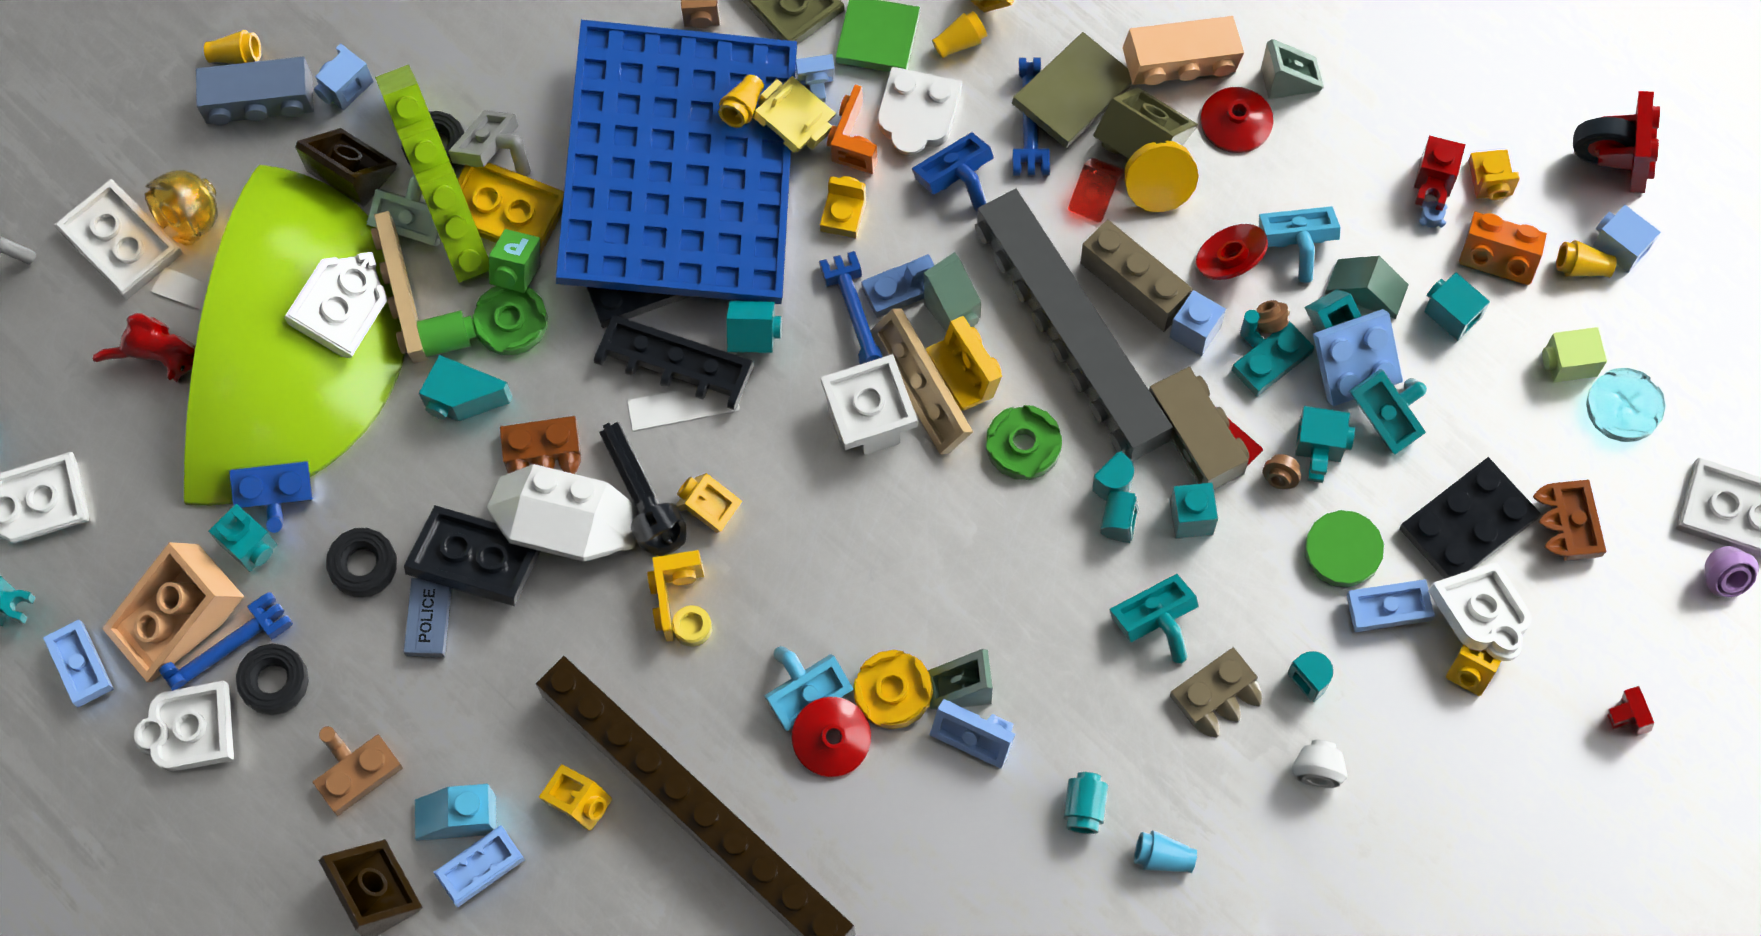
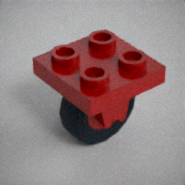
[1573,91,1660,193]

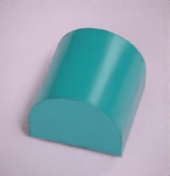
[1092,451,1134,501]
[1100,491,1139,543]
[1288,651,1333,702]

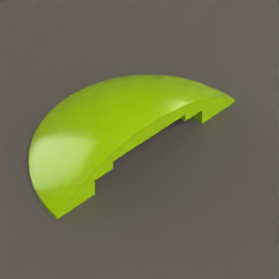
[184,165,405,506]

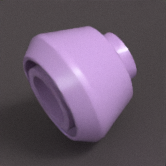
[1705,546,1759,597]

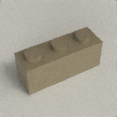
[1080,219,1193,332]
[1149,366,1249,489]

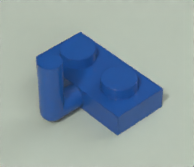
[912,132,994,212]
[229,461,313,533]

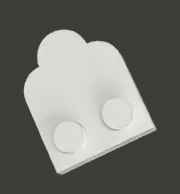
[878,67,962,156]
[1428,562,1532,661]
[134,681,234,771]

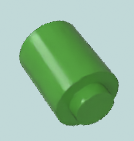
[417,310,476,357]

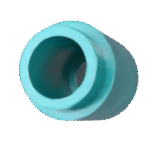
[1063,772,1108,834]

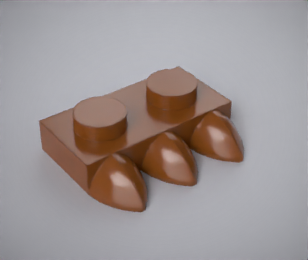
[500,416,581,474]
[1533,479,1607,561]

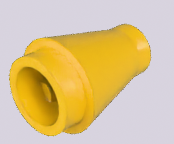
[932,11,988,59]
[204,30,261,64]
[718,75,764,128]
[1556,240,1617,278]

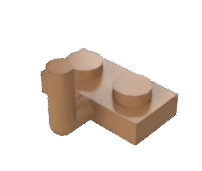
[312,726,403,816]

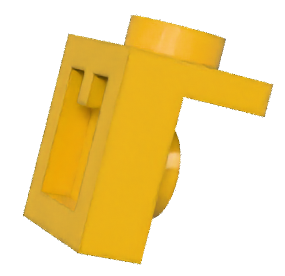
[1468,149,1520,200]
[820,176,866,239]
[676,473,742,533]
[1446,644,1501,696]
[539,764,612,831]

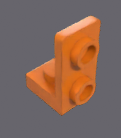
[827,84,878,174]

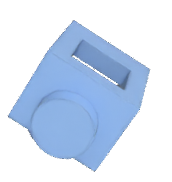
[314,44,374,111]

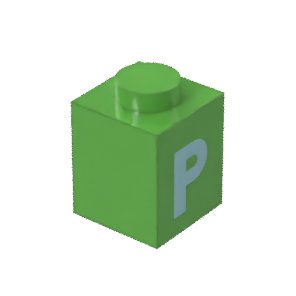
[489,229,540,293]

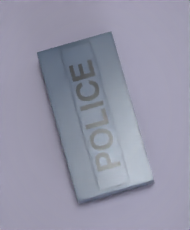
[404,578,452,657]

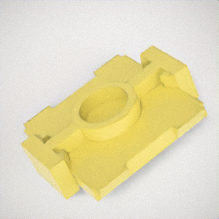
[753,76,836,153]

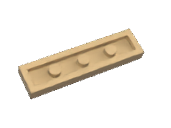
[371,211,428,364]
[870,309,973,454]

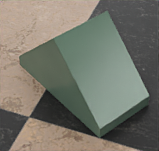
[1261,39,1324,99]
[1325,255,1409,319]
[927,649,993,710]

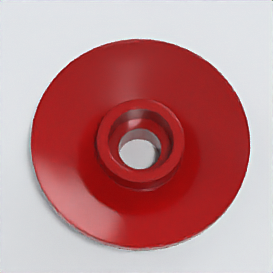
[1200,87,1273,153]
[1196,224,1268,280]
[791,697,871,777]

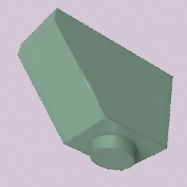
[924,252,981,332]

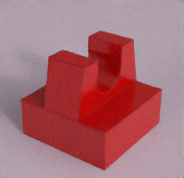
[1607,686,1655,736]

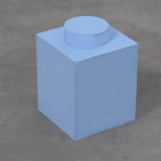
[1593,205,1661,273]
[1170,290,1226,356]

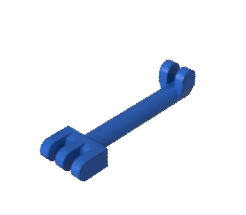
[1013,57,1050,176]
[819,251,882,364]
[159,592,293,691]

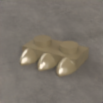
[1170,647,1262,738]

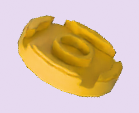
[1124,141,1199,212]
[853,649,933,729]

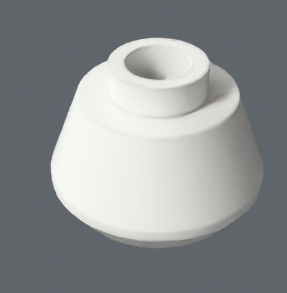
[1292,739,1347,788]

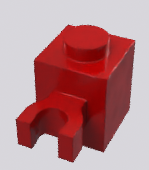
[1413,135,1466,211]

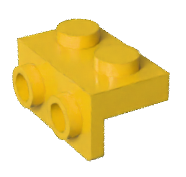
[926,316,1002,411]

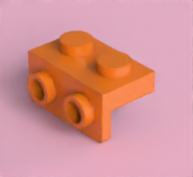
[1459,211,1547,285]

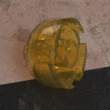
[144,170,218,246]

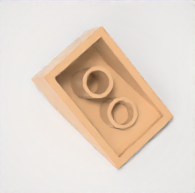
[102,542,244,682]

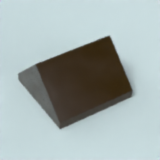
[295,128,398,208]
[318,839,423,936]

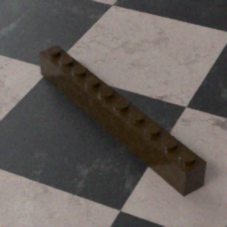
[536,656,856,936]

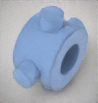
[1419,200,1448,228]

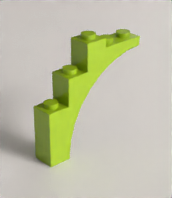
[375,65,489,283]

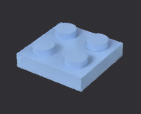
[1313,309,1403,407]

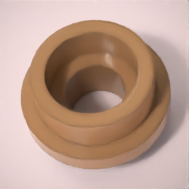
[1257,300,1290,334]
[1262,454,1301,489]

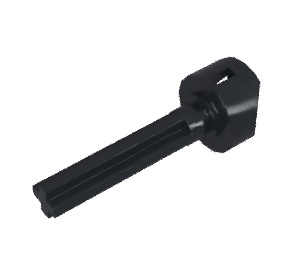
[599,422,687,556]

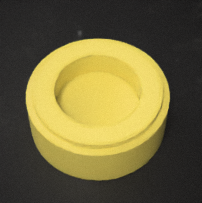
[672,605,712,647]

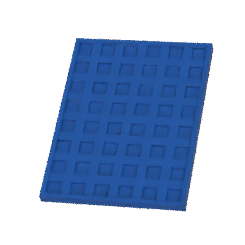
[556,19,797,305]

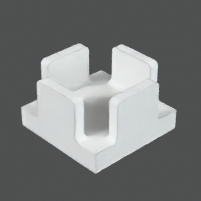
[821,354,918,455]

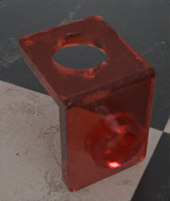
[1068,158,1125,222]

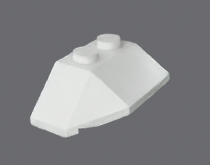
[487,464,639,562]

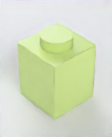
[1542,327,1607,383]

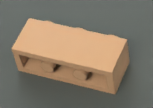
[1122,16,1244,85]

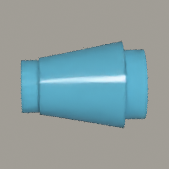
[1134,830,1197,873]

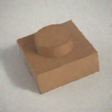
[681,0,720,29]

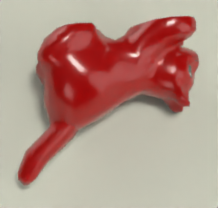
[93,313,196,382]

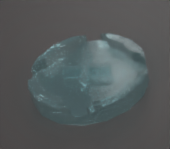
[1586,367,1666,442]

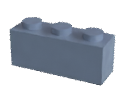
[196,57,314,125]

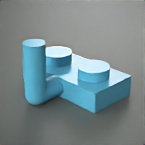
[1259,206,1341,283]
[764,646,854,731]

